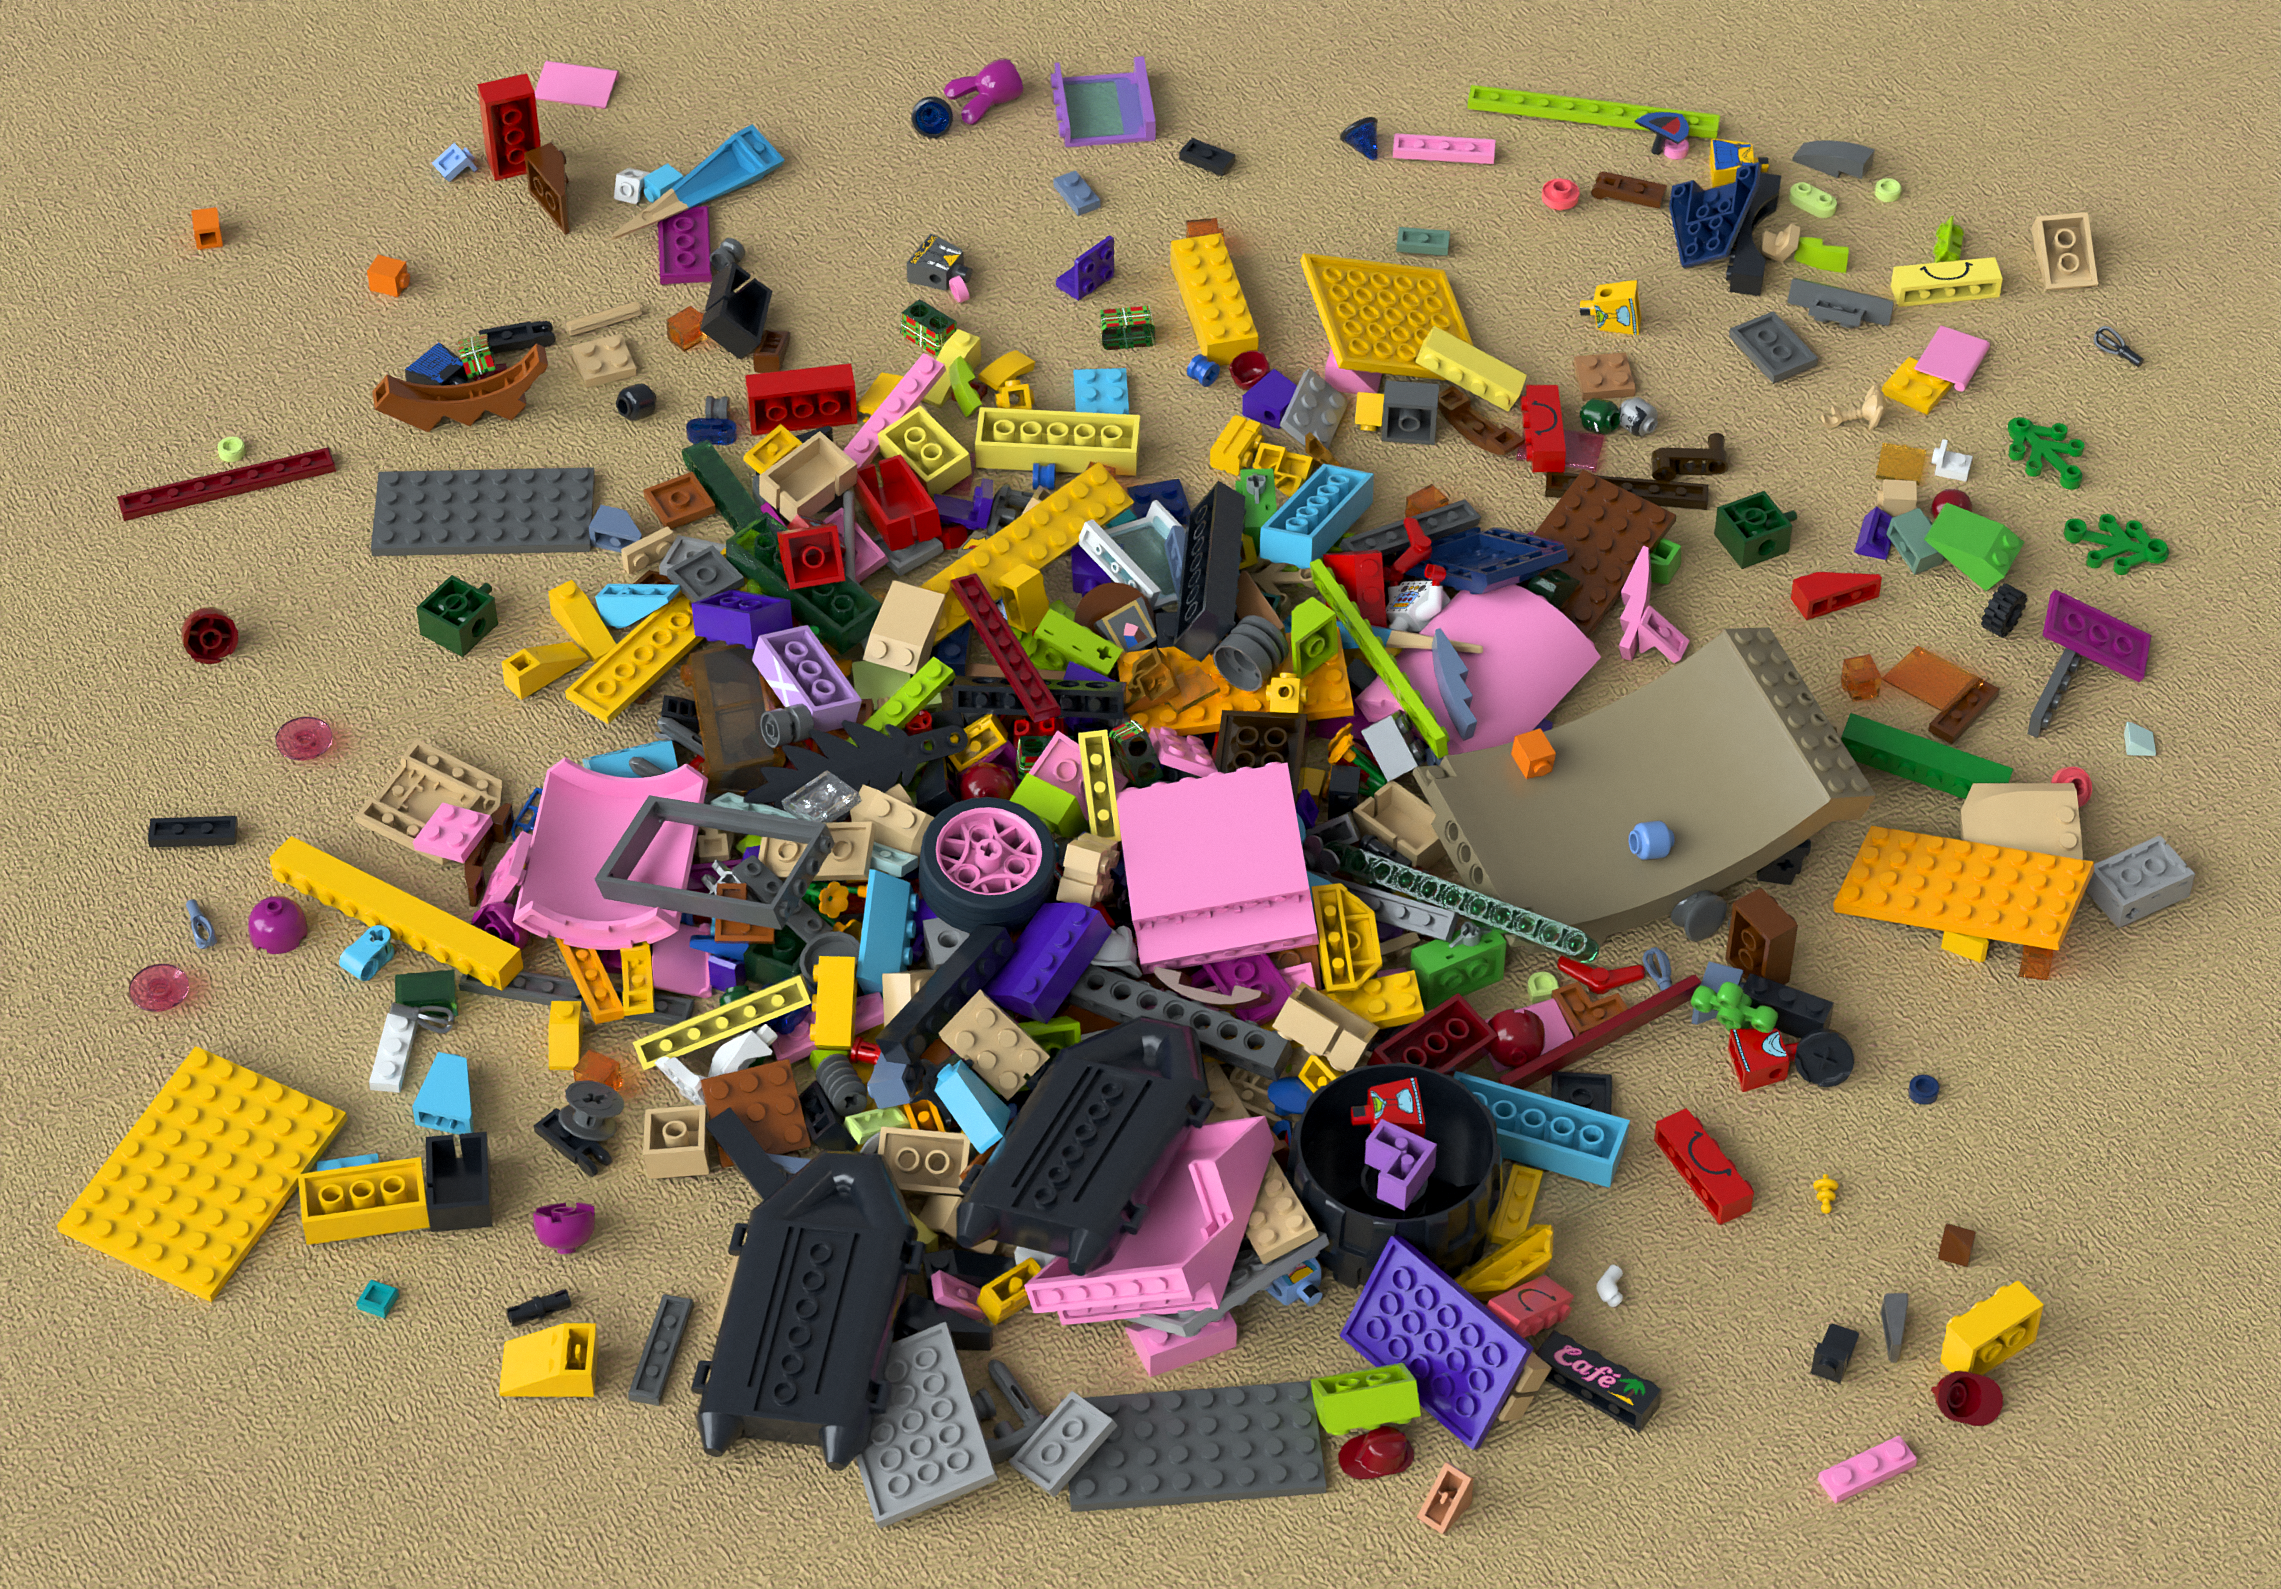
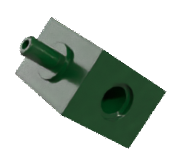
[1714,491,1797,569]
[416,575,498,657]

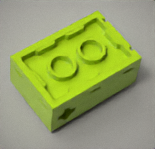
[1026,608,1123,678]

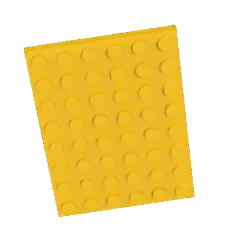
[57,1046,348,1302]

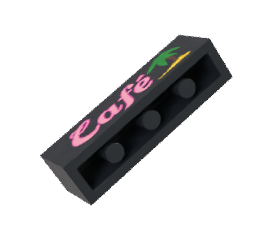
[1535,1330,1662,1433]

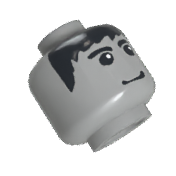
[1619,397,1658,437]

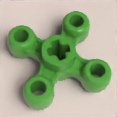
[1691,982,1778,1033]

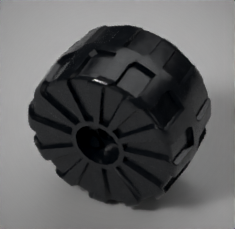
[1286,1062,1503,1289]

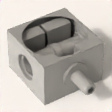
[923,918,970,970]

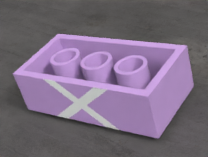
[752,625,862,732]

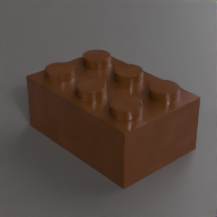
[1725,888,1798,985]

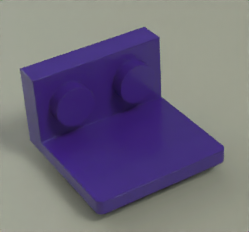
[1056,235,1114,301]
[933,478,993,530]

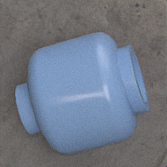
[1629,821,1675,860]

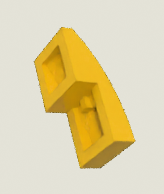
[978,350,1035,391]

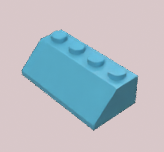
[856,869,919,998]

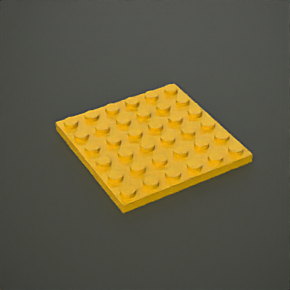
[1300,253,1473,380]

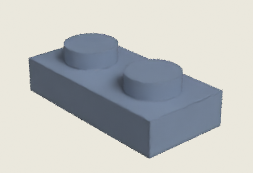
[1053,170,1100,216]

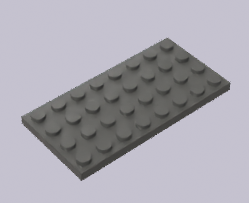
[371,467,595,556]
[1061,1381,1326,1512]

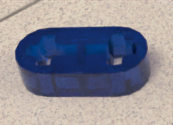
[686,418,737,445]

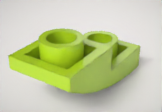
[1794,237,1849,273]
[949,356,982,418]

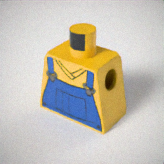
[1709,139,1768,188]

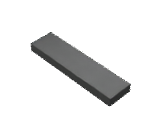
[628,1294,694,1406]

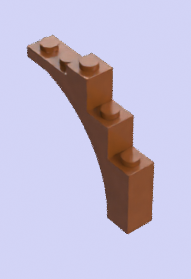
[372,344,548,432]

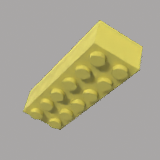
[975,407,1140,476]

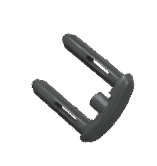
[987,484,1071,554]
[629,717,740,805]
[986,1359,1048,1464]

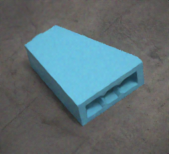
[412,1052,474,1135]
[935,1060,1011,1154]

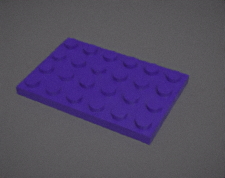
[1339,1235,1534,1450]

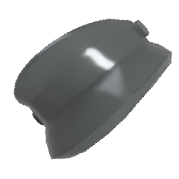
[1671,890,1727,942]

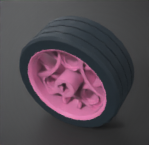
[918,797,1057,933]

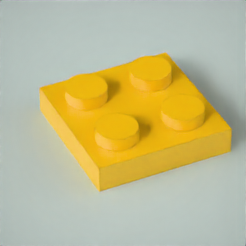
[1882,357,1954,415]

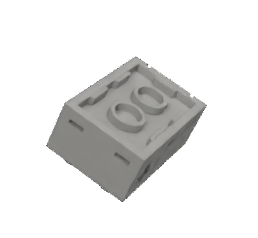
[2086,835,2195,928]

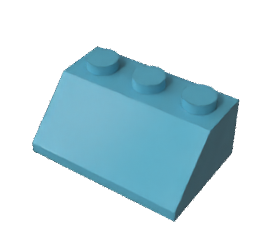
[582,739,678,778]

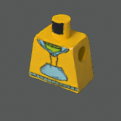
[1580,280,1642,335]

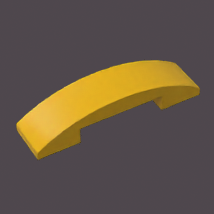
[620,941,655,1016]

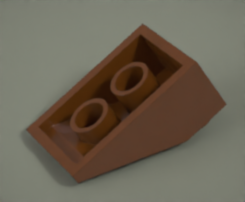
[524,142,569,235]

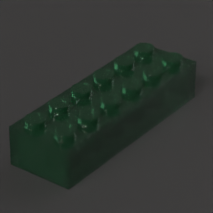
[726,512,882,655]

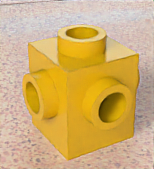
[995,380,1035,410]
[1266,673,1309,714]

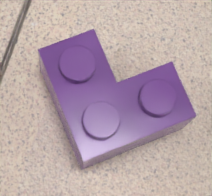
[1365,1119,1437,1211]

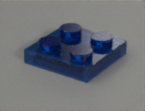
[1127,479,1191,532]

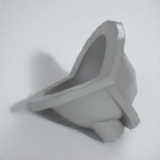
[1090,926,1142,979]

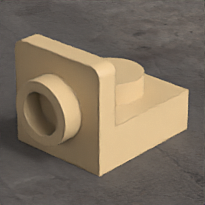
[1760,224,1801,263]

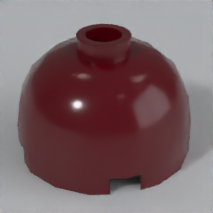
[181,607,238,664]
[960,762,1016,801]
[1488,1009,1545,1068]

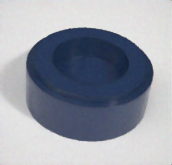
[1908,1075,1940,1105]

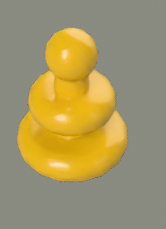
[1813,1174,1839,1214]

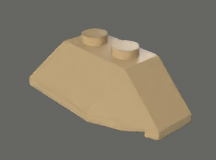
[850,785,950,868]

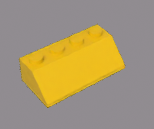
[298,1157,430,1245]

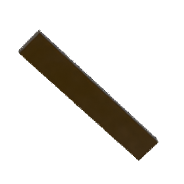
[1545,472,1709,510]

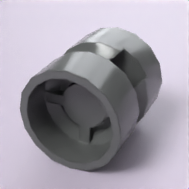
[760,703,814,748]

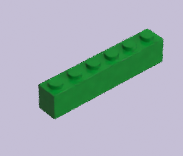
[1841,713,2013,799]

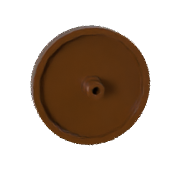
[1074,582,1155,639]

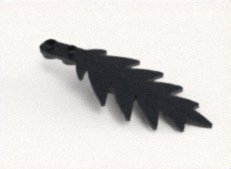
[743,720,968,822]

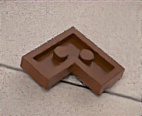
[715,883,776,944]
[1551,982,1628,1036]

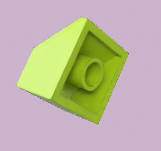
[1291,596,1338,680]

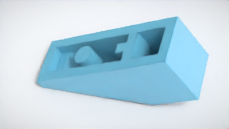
[595,584,681,628]

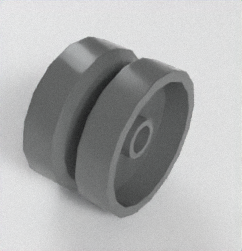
[799,931,864,997]

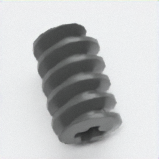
[816,1053,867,1117]

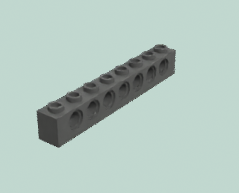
[1064,964,1293,1082]

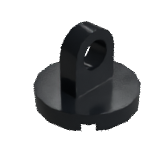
[1794,1028,1855,1088]

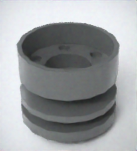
[1213,615,1289,692]

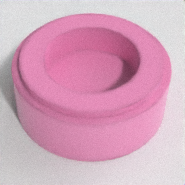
[1663,139,1689,160]
[949,276,969,303]

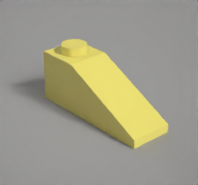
[922,329,981,408]

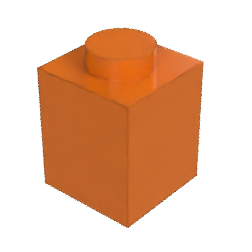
[191,207,223,250]
[367,255,410,297]
[1511,728,1556,779]

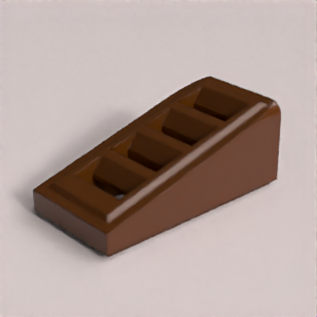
[753,330,791,373]

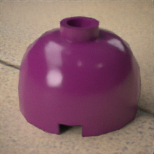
[248,896,308,954]
[471,901,530,951]
[533,1202,595,1254]

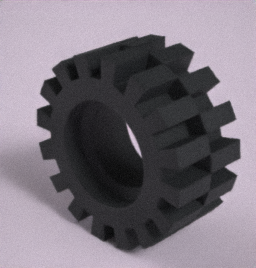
[1981,584,2027,638]

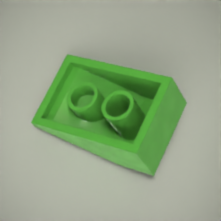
[1924,503,2025,591]

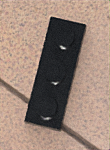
[148,816,238,847]

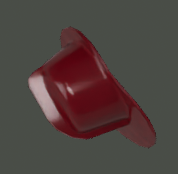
[1931,1371,2003,1426]
[1338,1425,1414,1480]

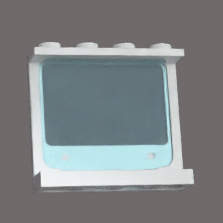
[1078,500,1186,610]

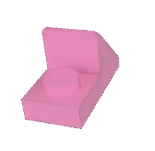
[1638,606,1690,663]
[931,1270,987,1320]

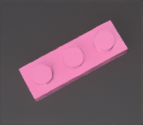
[1818,1435,1917,1504]

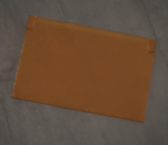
[1882,646,1983,713]

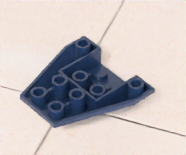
[1669,162,1762,268]

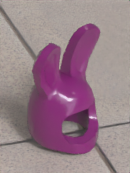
[944,58,1023,125]

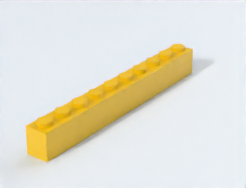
[269,836,524,991]

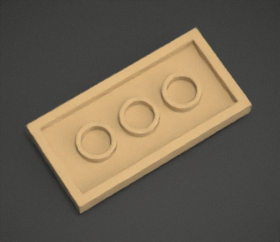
[758,822,876,882]

